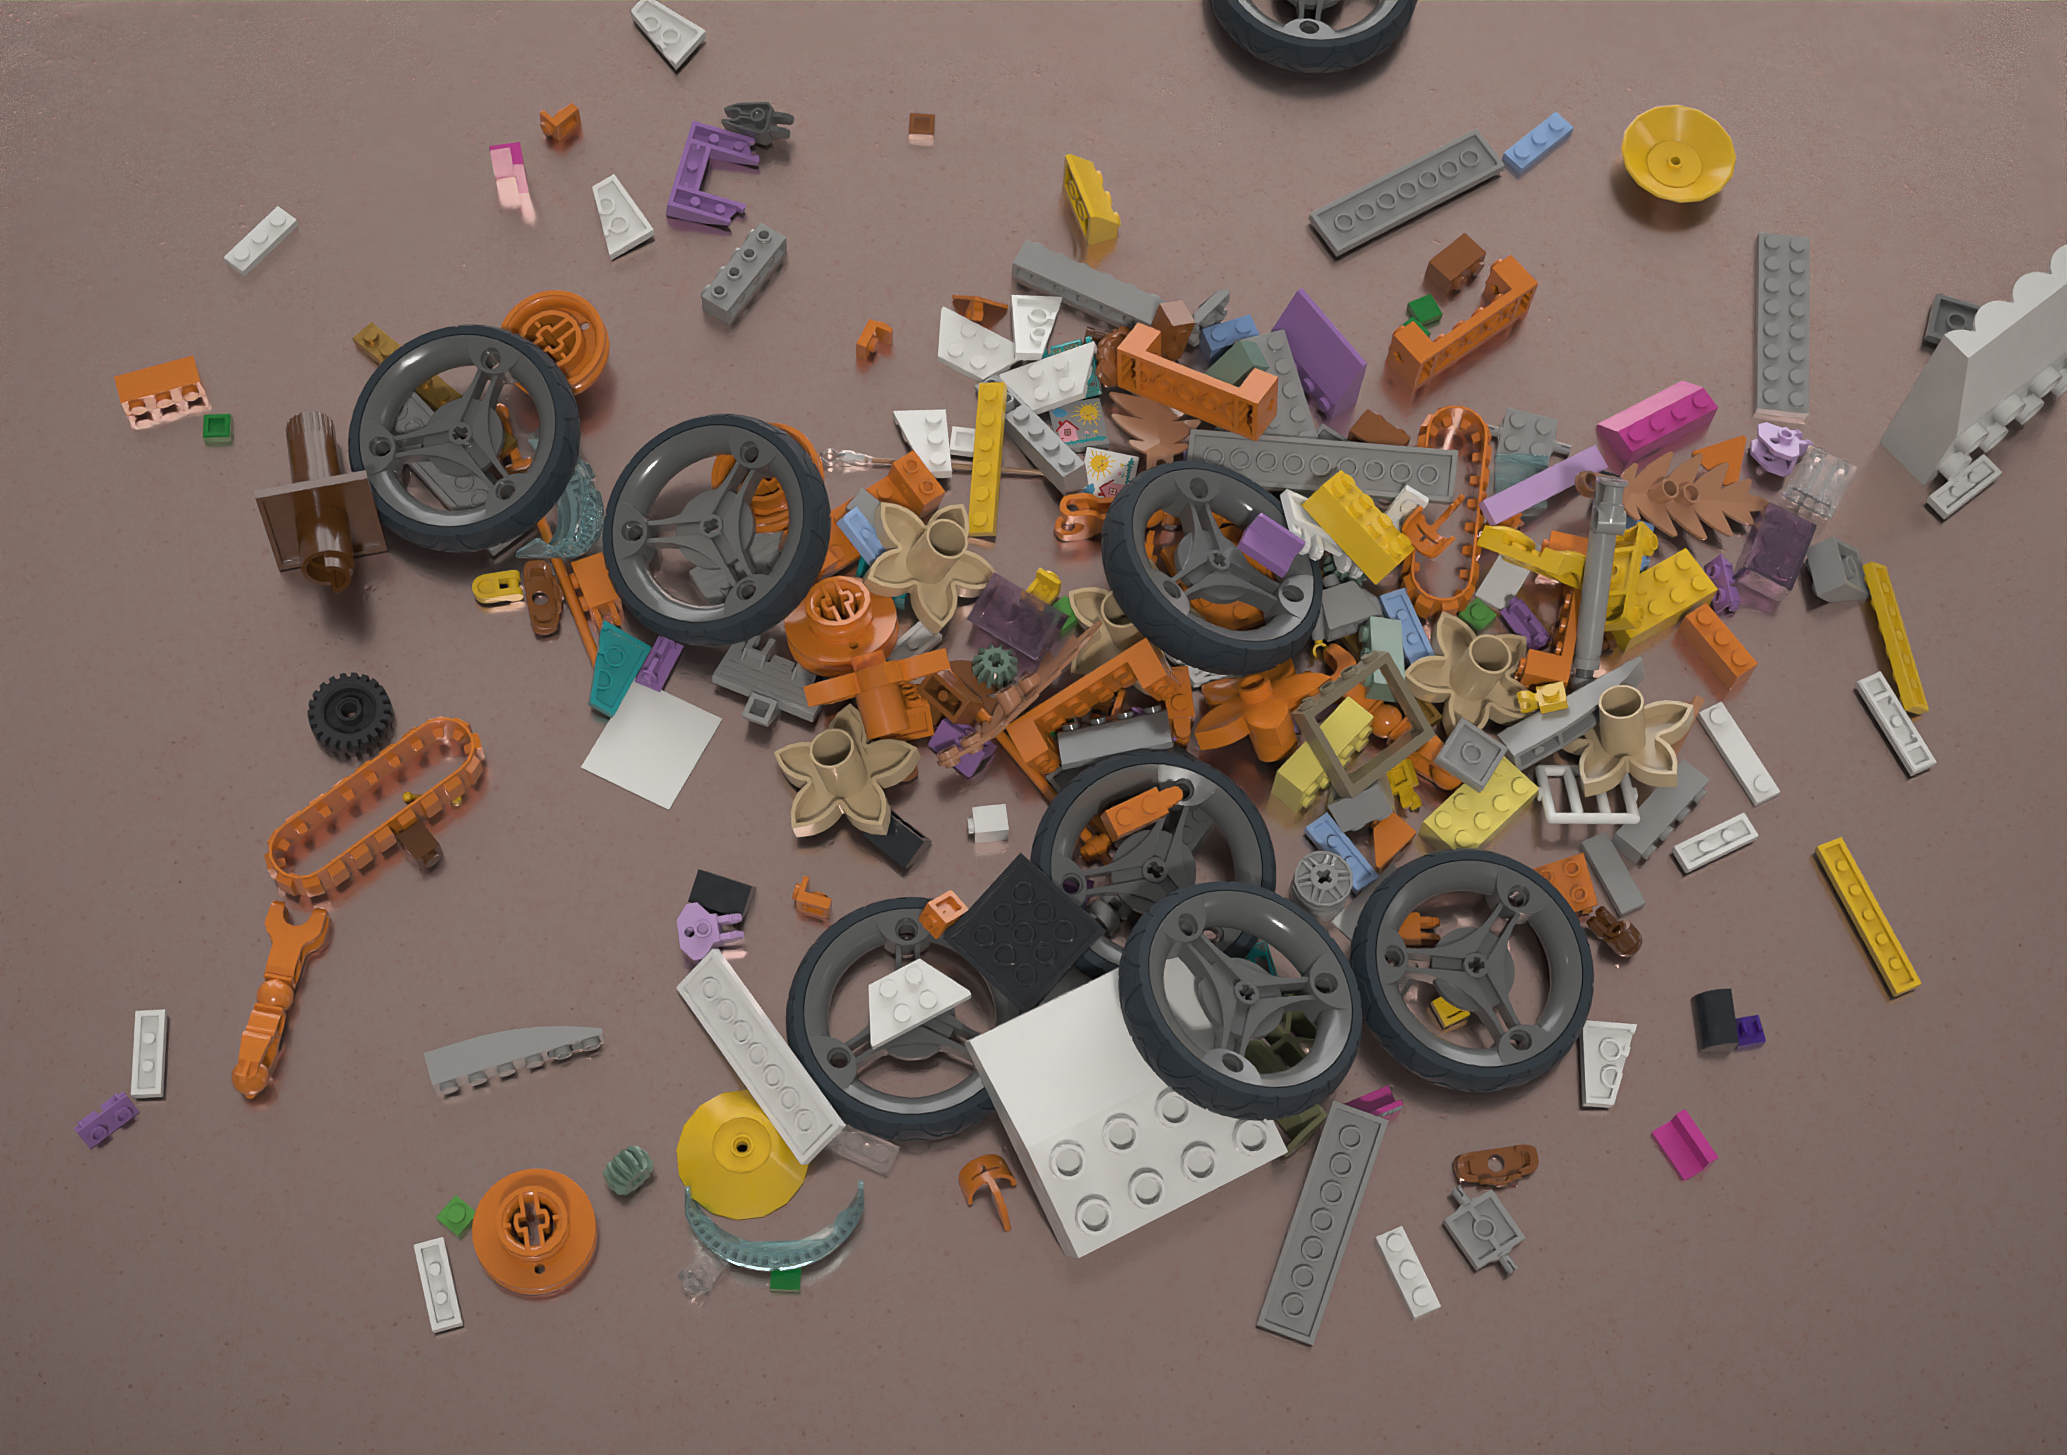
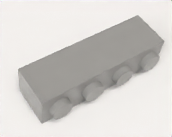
[1611,759,1710,864]

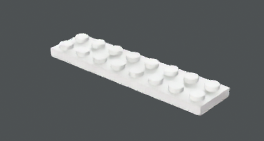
[676,949,846,1165]

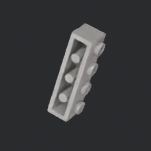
[701,223,787,325]

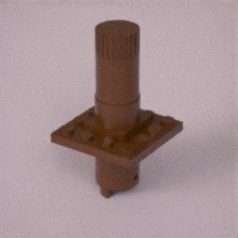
[254,411,387,594]

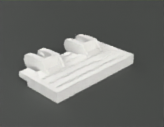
[1280,489,1364,579]

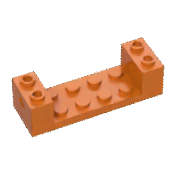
[1386,255,1538,390]
[1117,323,1278,442]
[778,450,945,584]
[1513,530,1588,693]
[1006,638,1182,775]

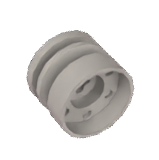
[1289,851,1353,922]

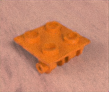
[1533,853,1598,914]

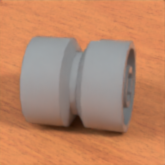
[1084,883,1134,936]

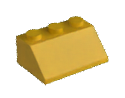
[1062,154,1121,246]

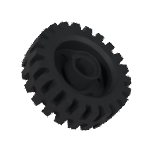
[307,672,394,757]

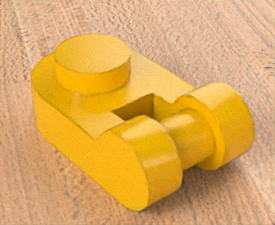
[472,570,524,603]

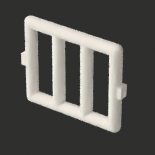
[1535,765,1640,824]

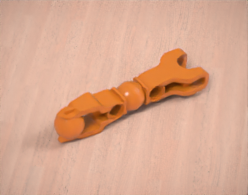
[1054,493,1231,541]
[1303,643,1464,792]
[231,900,330,1099]

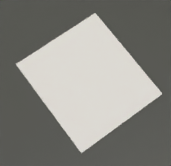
[581,677,722,810]

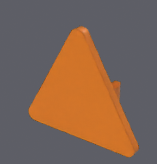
[952,295,1008,321]
[1691,435,1746,487]

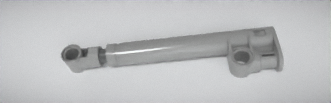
[1567,476,1629,696]

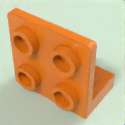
[878,683,934,741]

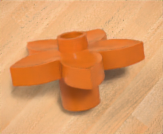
[803,648,951,740]
[1194,658,1333,762]

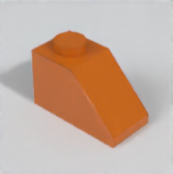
[1369,812,1417,875]

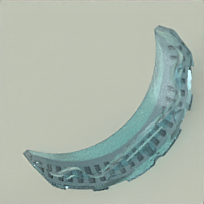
[516,427,604,558]
[685,1180,864,1272]

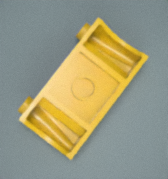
[1604,521,1658,632]
[1476,525,1586,591]

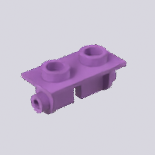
[1704,554,1741,614]
[1499,597,1553,650]
[635,636,684,692]
[74,1092,139,1149]

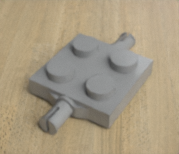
[1488,407,1571,470]
[1443,1185,1526,1275]

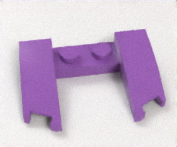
[665,121,760,226]

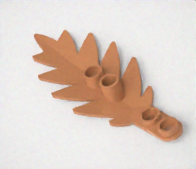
[1109,360,1201,470]
[1575,451,1773,541]
[936,620,1102,769]

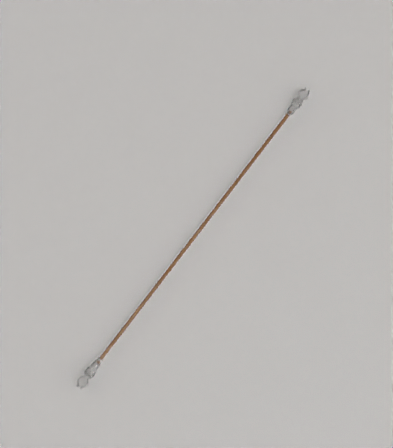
[820,448,1394,506]

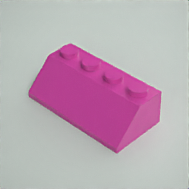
[1596,381,1718,467]

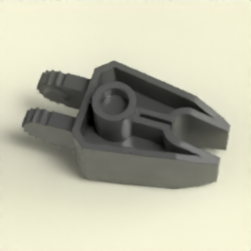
[721,102,795,146]

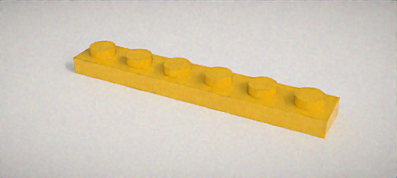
[968,382,1007,537]
[1863,561,1929,715]
[1814,837,1922,997]

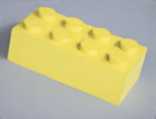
[1271,696,1374,813]
[1418,756,1539,851]

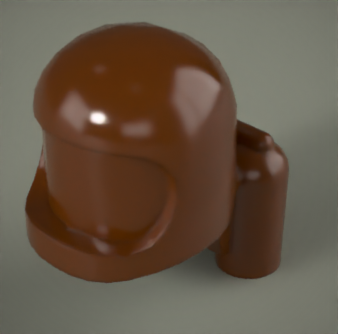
[1586,906,1643,957]

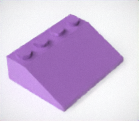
[1271,288,1367,419]

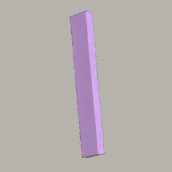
[1478,445,1608,526]

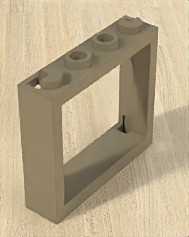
[1291,650,1436,799]

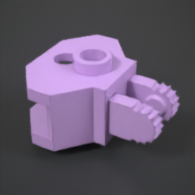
[1750,422,1813,477]
[677,903,744,964]

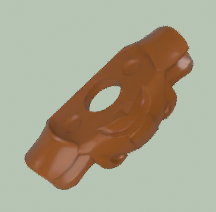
[1095,325,1131,387]
[523,560,564,635]
[1454,1144,1539,1188]

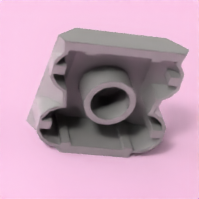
[1188,289,1230,347]

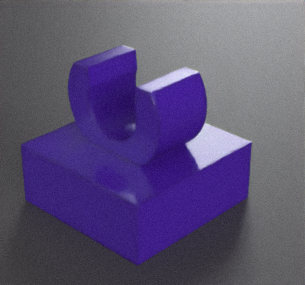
[1736,1015,1766,1049]

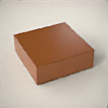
[908,113,935,141]

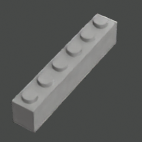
[1012,239,1166,330]

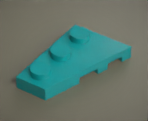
[588,620,652,718]

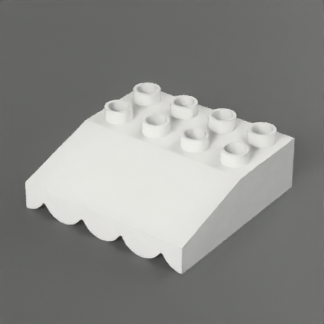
[1880,245,2067,486]
[964,957,1288,1258]

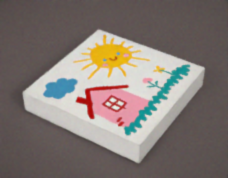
[1078,447,1139,498]

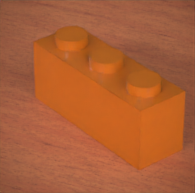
[114,355,206,416]
[1678,603,1758,691]

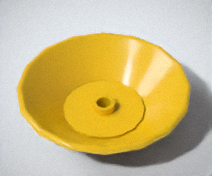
[1621,105,1736,203]
[676,1089,809,1220]

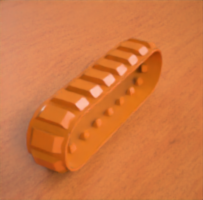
[1400,405,1492,620]
[264,716,485,898]

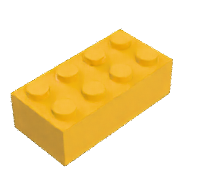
[1301,470,1415,585]
[1611,548,1718,652]

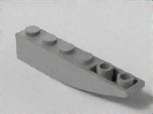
[974,373,1089,496]
[1497,656,1646,771]
[424,1026,605,1094]

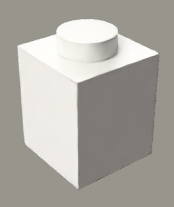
[967,804,1009,843]

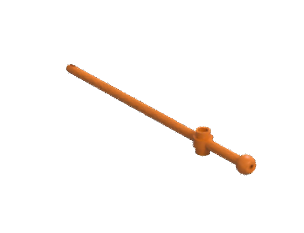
[495,403,597,668]
[947,668,1113,866]

